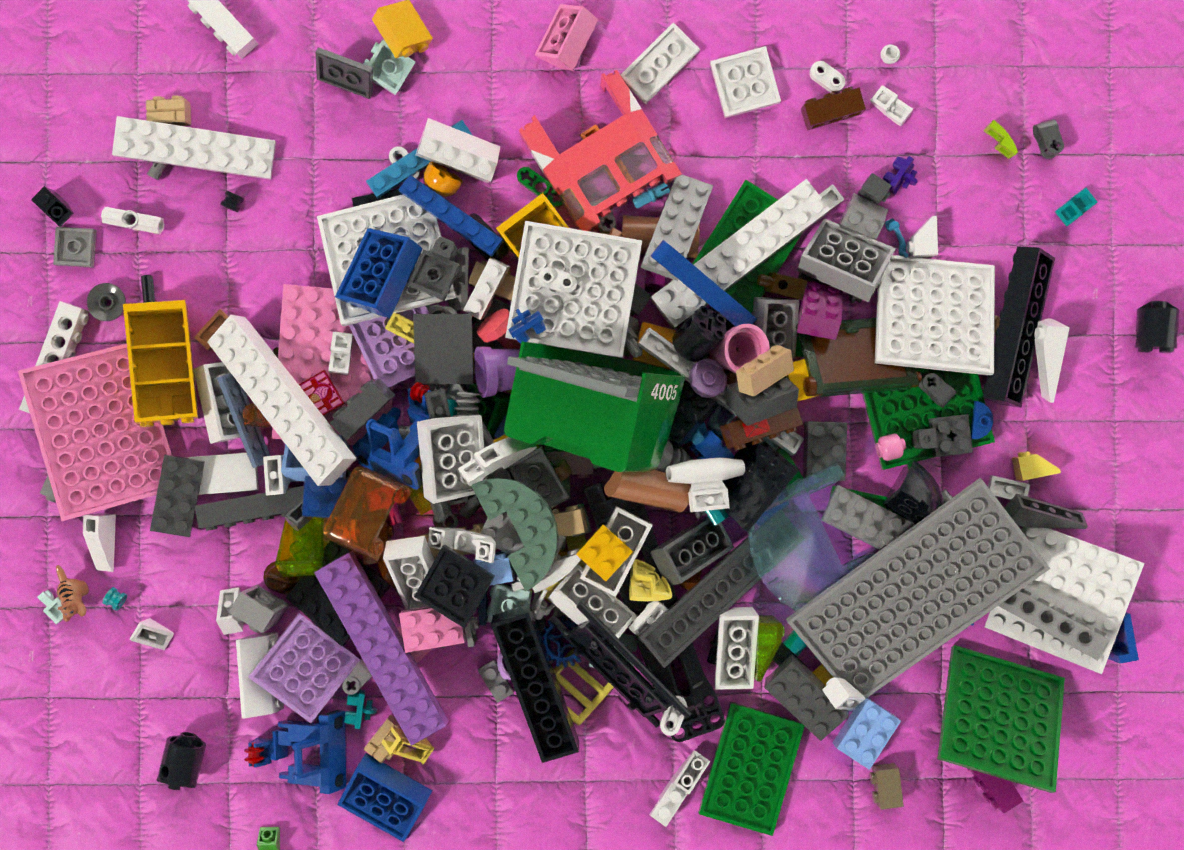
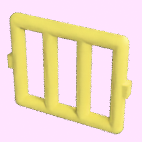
[554,647,614,725]

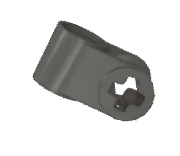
[1033,119,1064,159]
[918,373,956,408]

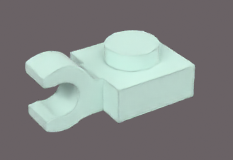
[38,590,63,624]

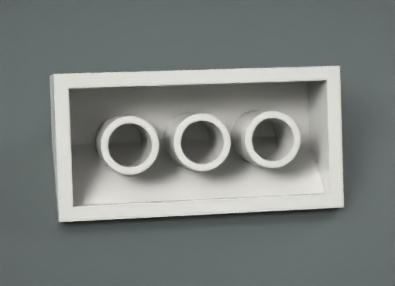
[415,118,500,183]
[193,362,247,444]
[548,564,637,645]
[715,607,759,690]
[236,632,284,718]

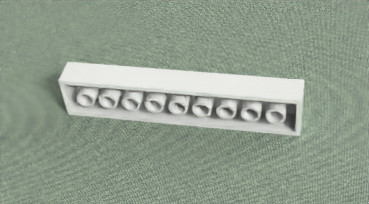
[651,179,830,330]
[207,315,357,486]

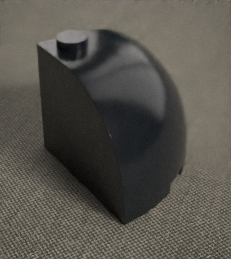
[883,459,944,524]

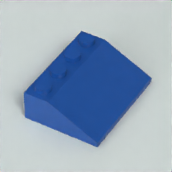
[335,228,423,318]
[337,753,433,842]

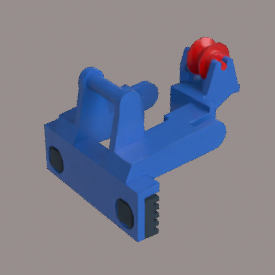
[352,382,431,490]
[244,710,346,794]

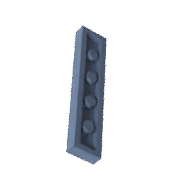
[217,373,270,468]

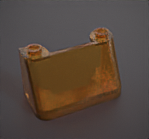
[324,466,413,561]

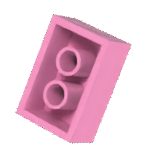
[399,606,466,653]

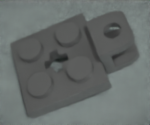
[407,237,460,301]
[911,414,973,457]

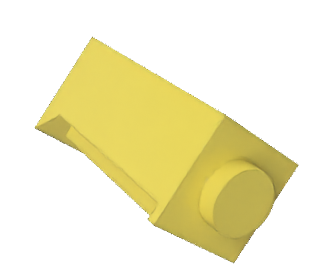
[381,726,434,764]

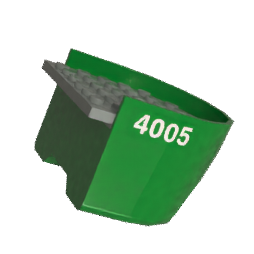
[504,341,685,472]

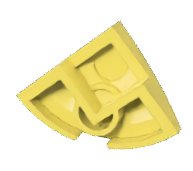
[629,559,672,601]

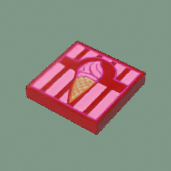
[299,370,345,416]

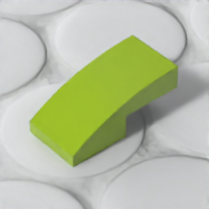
[983,120,1018,159]

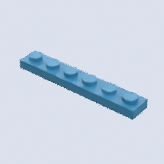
[366,120,473,199]

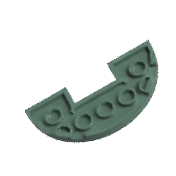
[471,478,558,591]

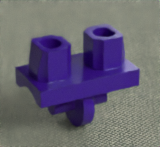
[883,156,918,194]

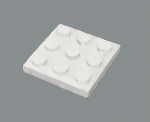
[710,46,781,118]

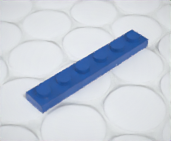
[398,175,503,257]

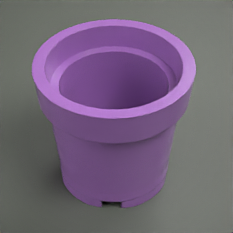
[474,347,520,398]

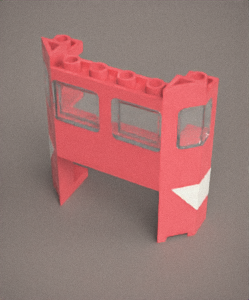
[519,70,682,231]

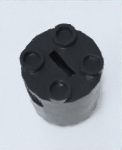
[1135,301,1179,353]
[672,306,727,362]
[157,732,206,790]

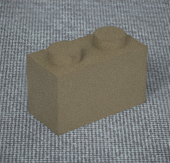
[870,763,904,810]

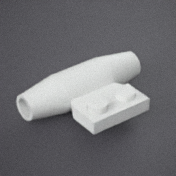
[666,457,745,512]

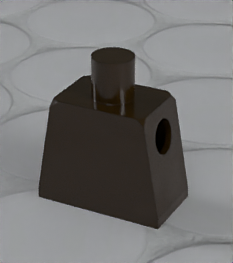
[757,272,808,300]

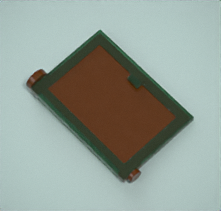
[795,318,922,397]

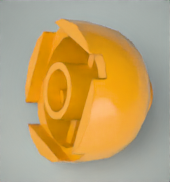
[424,162,463,197]

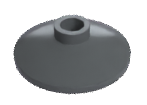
[87,283,126,321]

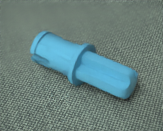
[632,182,670,208]

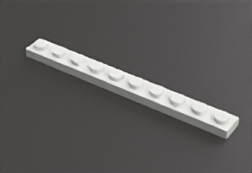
[637,328,804,455]

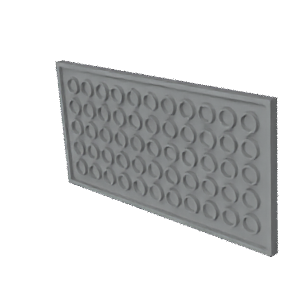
[786,478,1051,698]

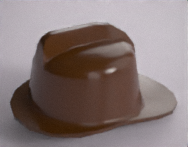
[263,561,305,595]

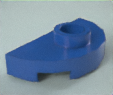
[971,401,993,439]

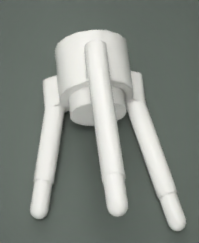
[531,589,555,620]

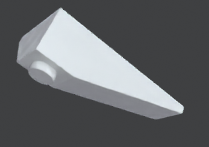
[1034,318,1070,403]

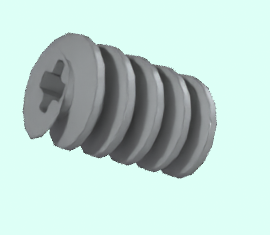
[453,391,481,417]

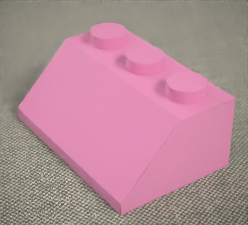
[535,4,598,71]

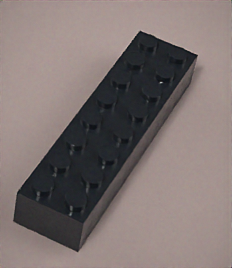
[983,246,1055,408]
[491,604,579,763]

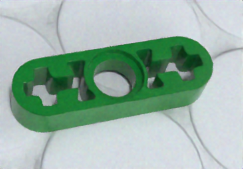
[517,167,565,208]

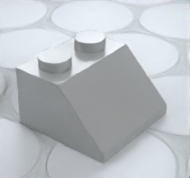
[838,193,888,240]

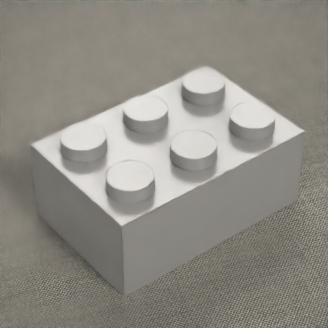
[228,585,290,633]

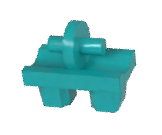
[344,690,377,729]

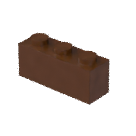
[801,87,866,131]

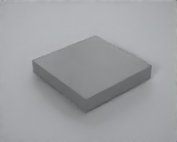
[53,227,97,268]

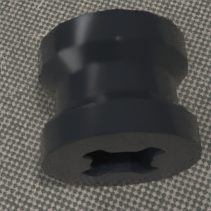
[220,190,244,213]

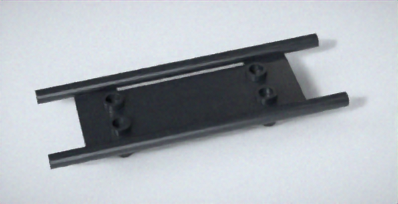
[549,601,691,728]

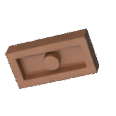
[194,309,229,351]

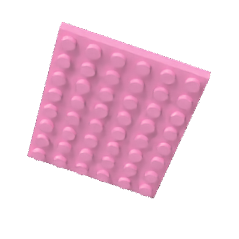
[272,284,394,447]
[18,344,172,521]

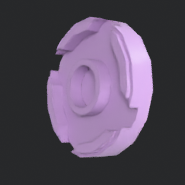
[689,358,727,398]

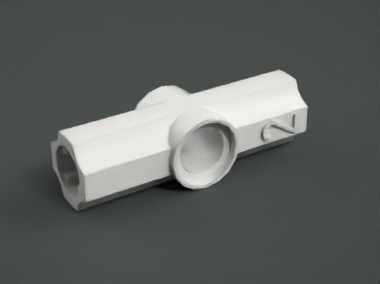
[101,207,165,235]

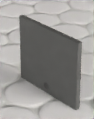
[413,313,474,385]

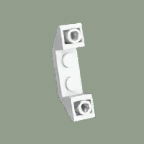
[428,527,496,563]

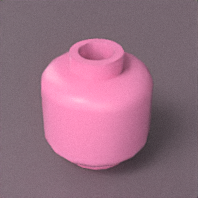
[875,434,906,461]

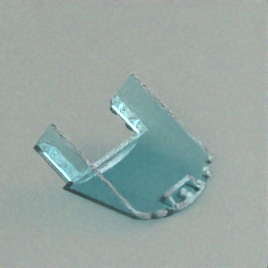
[748,463,876,612]

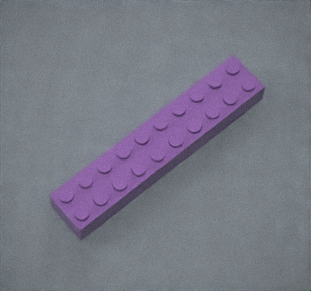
[314,551,449,746]

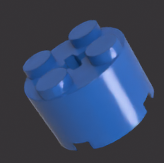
[689,430,735,459]

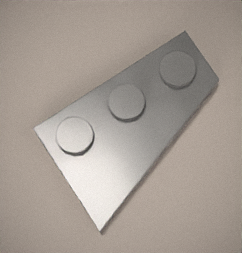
[448,247,469,312]

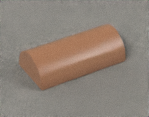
[622,215,700,258]
[604,470,691,513]

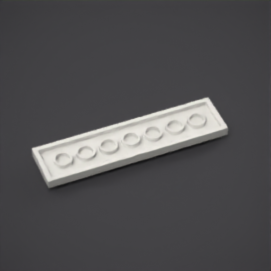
[112,116,276,180]

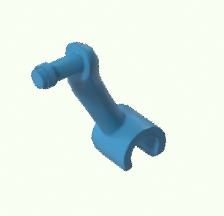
[885,218,909,258]

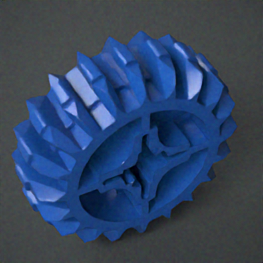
[541,616,582,668]

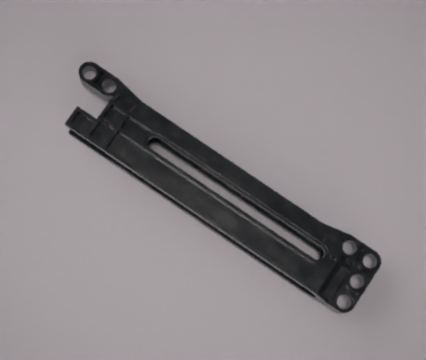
[584,482,725,742]

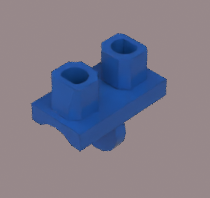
[508,309,546,344]

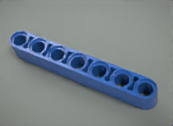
[650,240,757,326]

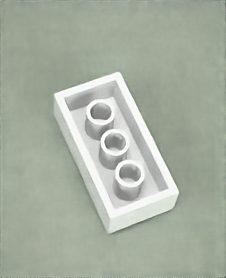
[580,506,652,597]
[383,536,434,610]

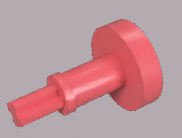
[477,309,521,349]

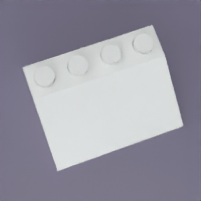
[417,415,487,504]

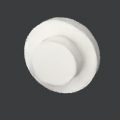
[880,44,900,64]

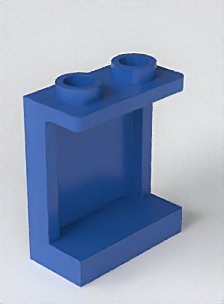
[1108,612,1139,664]

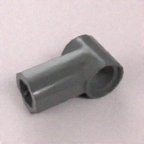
[430,501,458,528]

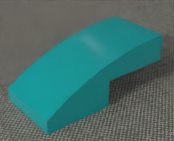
[1054,187,1098,227]

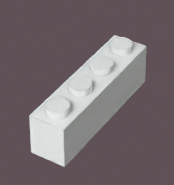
[187,0,258,59]

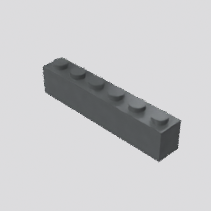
[195,486,304,531]

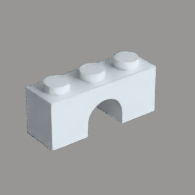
[463,258,510,320]

